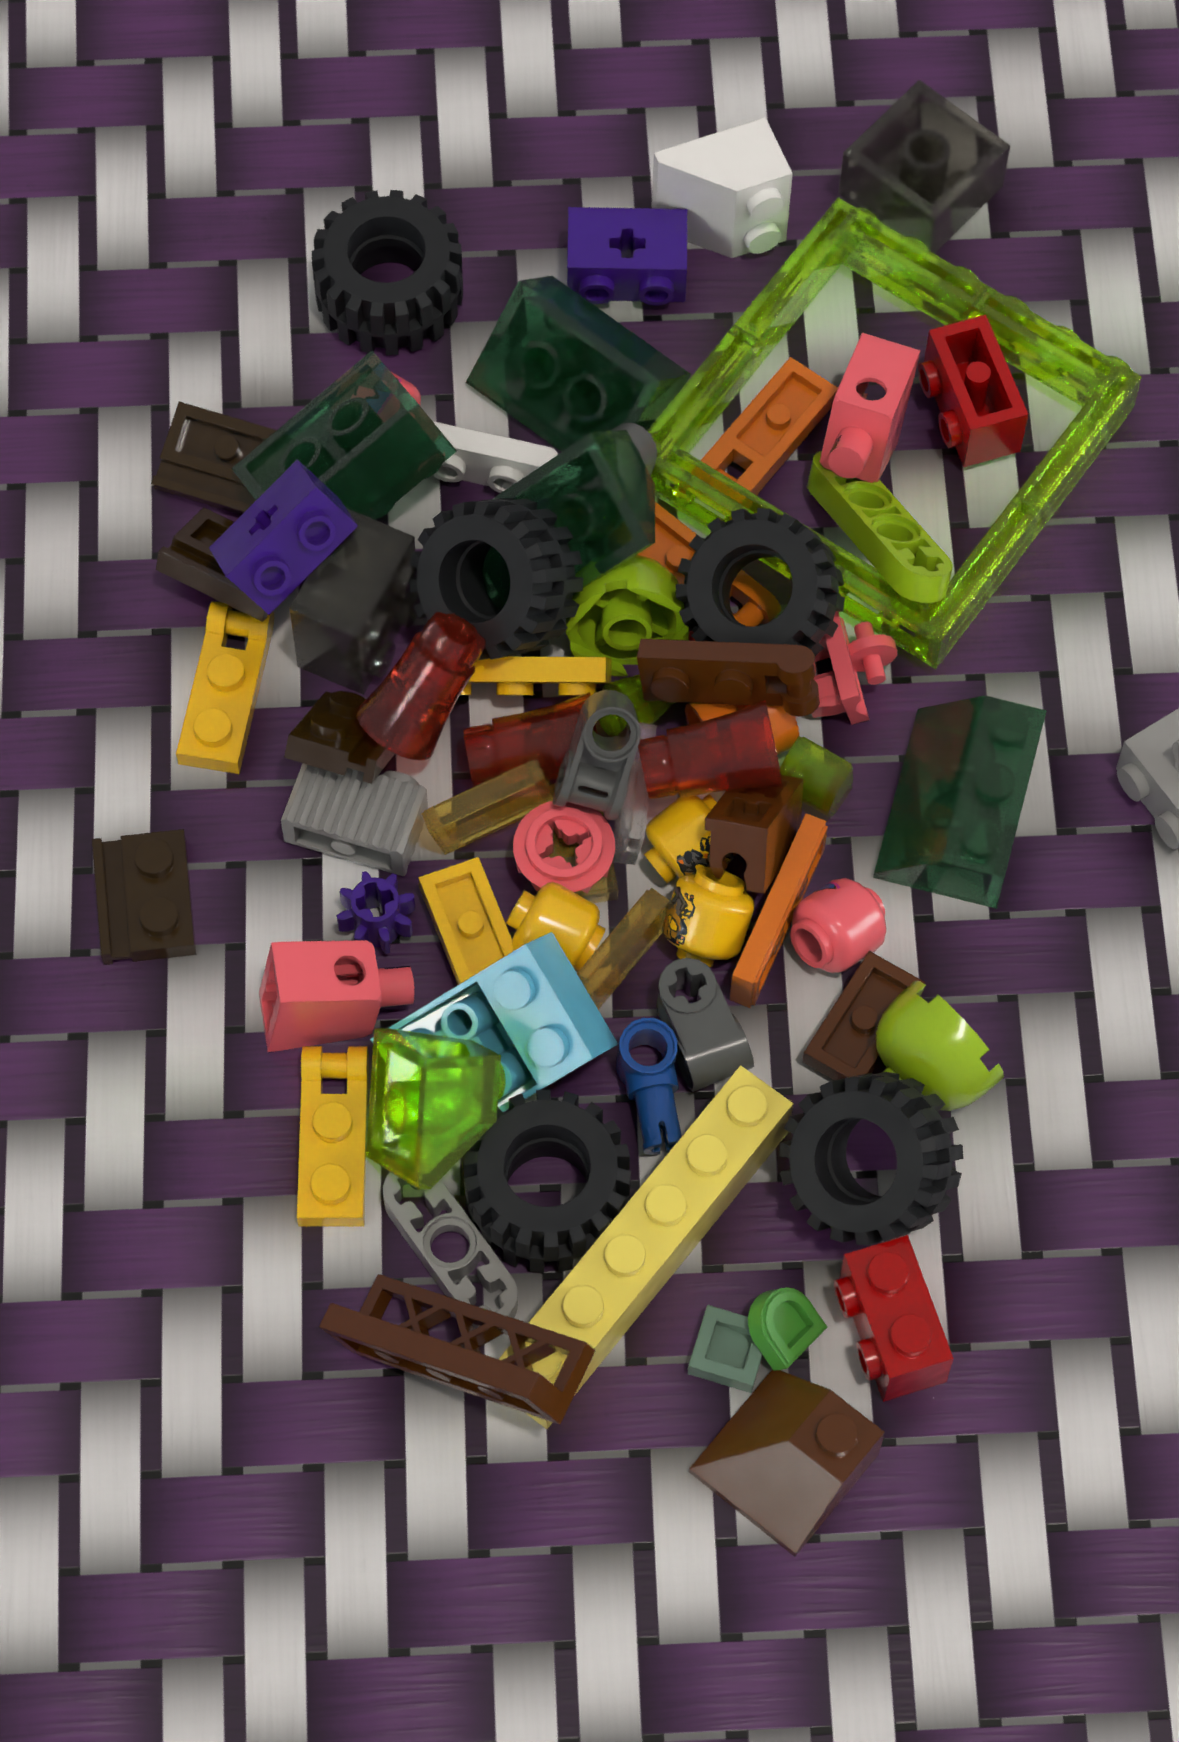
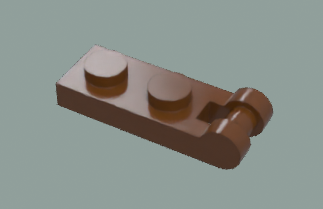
[637,639,820,717]

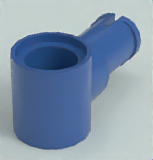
[616,1018,682,1155]

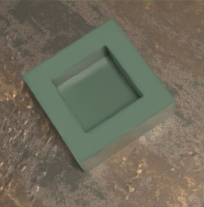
[687,1305,763,1393]

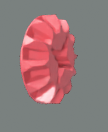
[513,801,615,894]

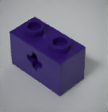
[567,207,687,305]
[209,459,358,615]

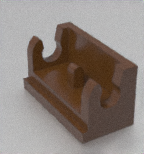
[705,769,804,893]

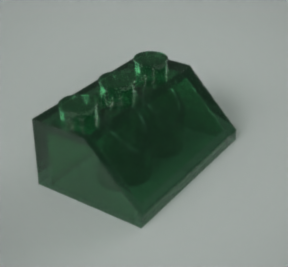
[466,276,691,469]
[231,350,457,570]
[482,430,655,610]
[873,695,1047,909]

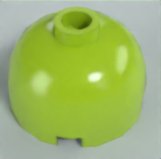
[566,554,689,676]
[876,981,1004,1111]

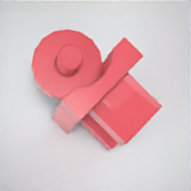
[811,611,898,725]

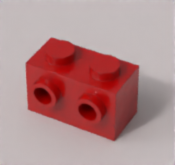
[918,314,1028,467]
[834,1235,954,1402]

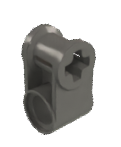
[553,690,641,821]
[656,958,754,1092]

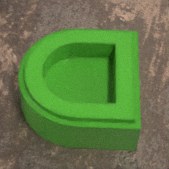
[748,1288,827,1371]

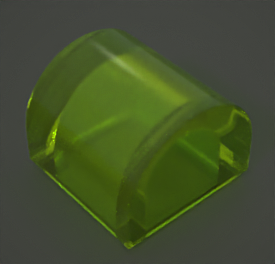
[777,736,853,818]

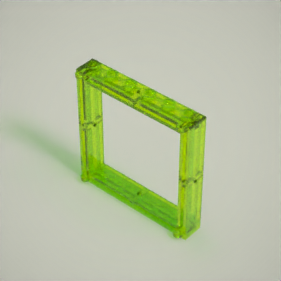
[645,197,1142,669]

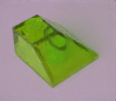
[366,1028,505,1190]

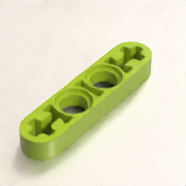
[807,451,953,603]

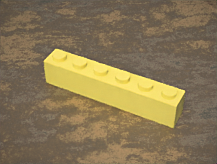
[499,1065,794,1429]

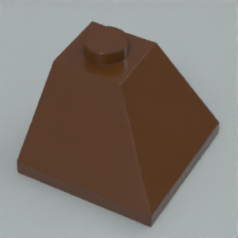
[689,1369,885,1557]

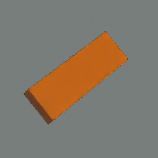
[729,813,828,1008]

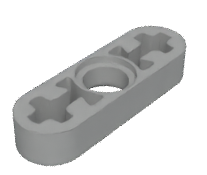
[383,1162,518,1329]

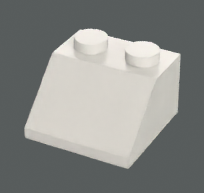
[652,117,793,258]

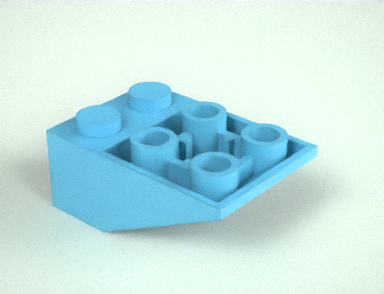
[370,932,618,1152]

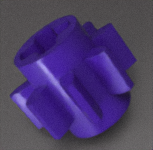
[336,871,416,954]

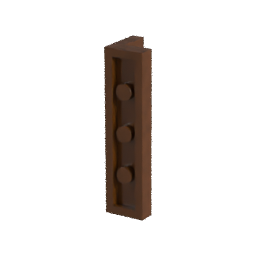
[319,1274,596,1425]

